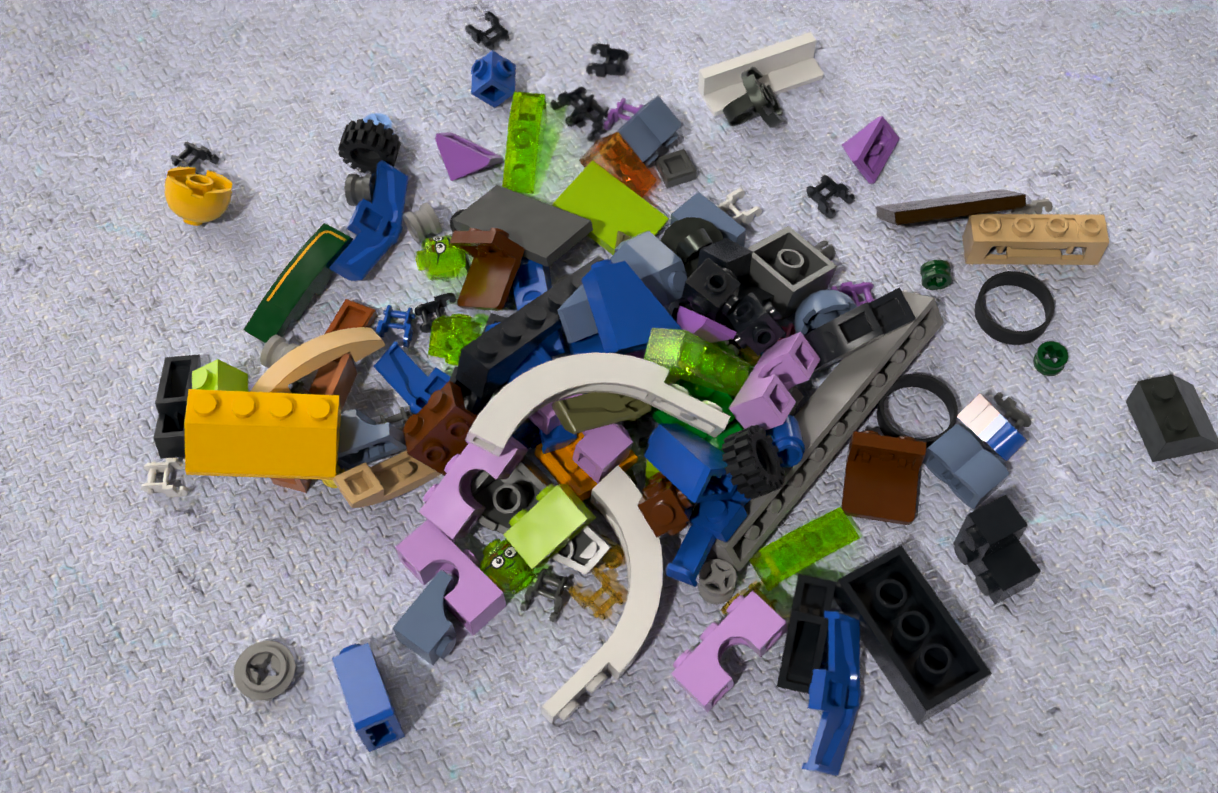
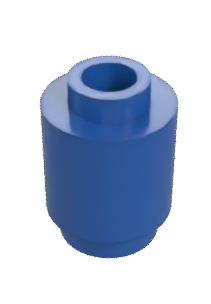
[766,415,805,468]

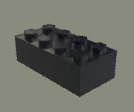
[833,545,992,725]

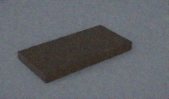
[876,189,1026,225]

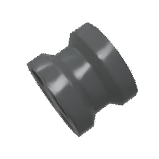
[345,173,376,206]

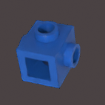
[471,50,516,108]

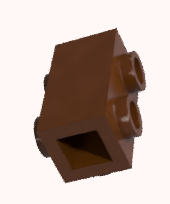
[637,471,696,538]

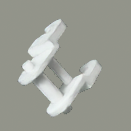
[716,188,762,226]
[141,458,188,497]

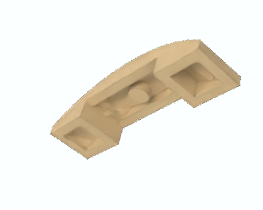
[250,327,385,393]
[333,451,441,508]

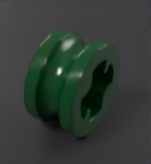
[920,260,952,290]
[1033,341,1069,376]

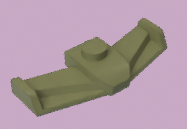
[552,335,692,434]

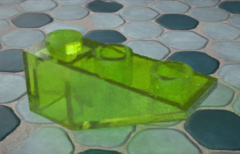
[502,92,547,194]
[644,328,750,397]
[749,507,860,592]

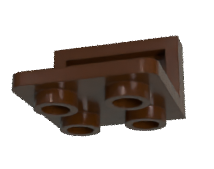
[450,227,525,311]
[403,381,477,476]
[841,431,927,525]

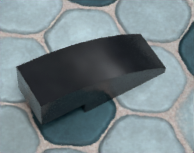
[153,354,201,459]
[777,574,836,694]

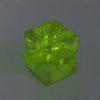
[428,314,482,366]

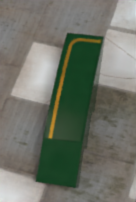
[243,223,353,343]

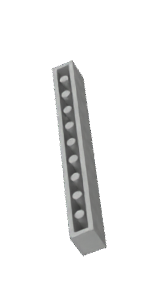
[707,291,944,572]

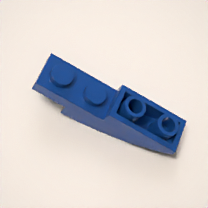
[512,257,565,357]

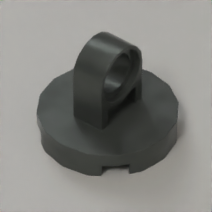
[723,66,784,128]
[661,217,724,278]

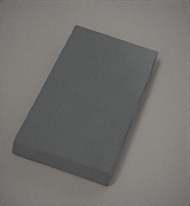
[452,185,593,267]

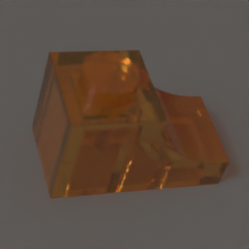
[579,131,657,197]

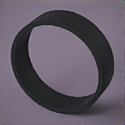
[975,271,1054,345]
[877,374,958,449]

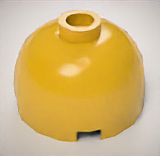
[164,167,232,226]

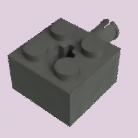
[747,226,837,321]

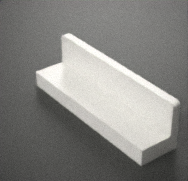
[698,32,824,116]

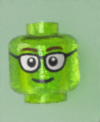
[415,235,466,281]
[480,539,535,594]

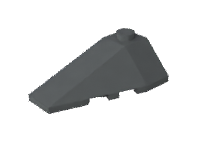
[471,455,612,575]

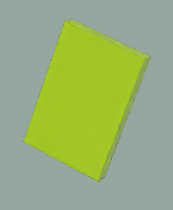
[552,160,669,255]

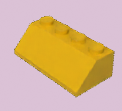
[184,389,341,480]

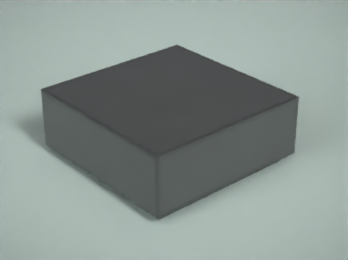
[655,149,697,189]

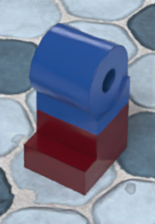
[957,393,1028,461]

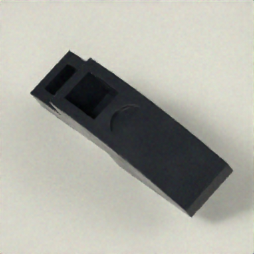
[804,287,916,373]

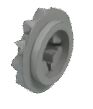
[234,641,297,702]

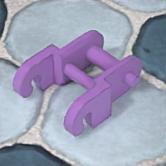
[604,98,644,130]
[831,281,875,306]

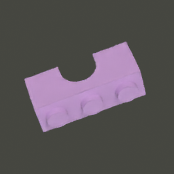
[729,332,820,430]
[528,394,633,484]
[419,436,528,539]
[395,519,506,636]
[671,590,787,713]

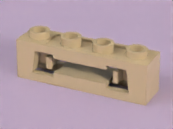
[962,214,1109,265]

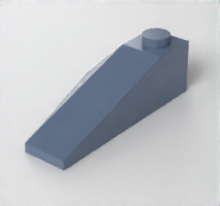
[557,231,688,343]

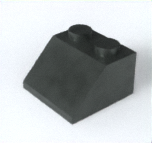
[1126,374,1218,462]

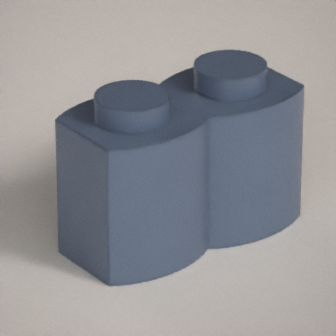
[608,96,683,169]
[923,424,1010,509]

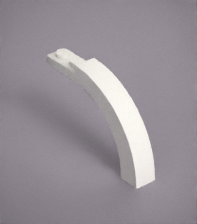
[465,353,730,457]
[541,465,663,724]

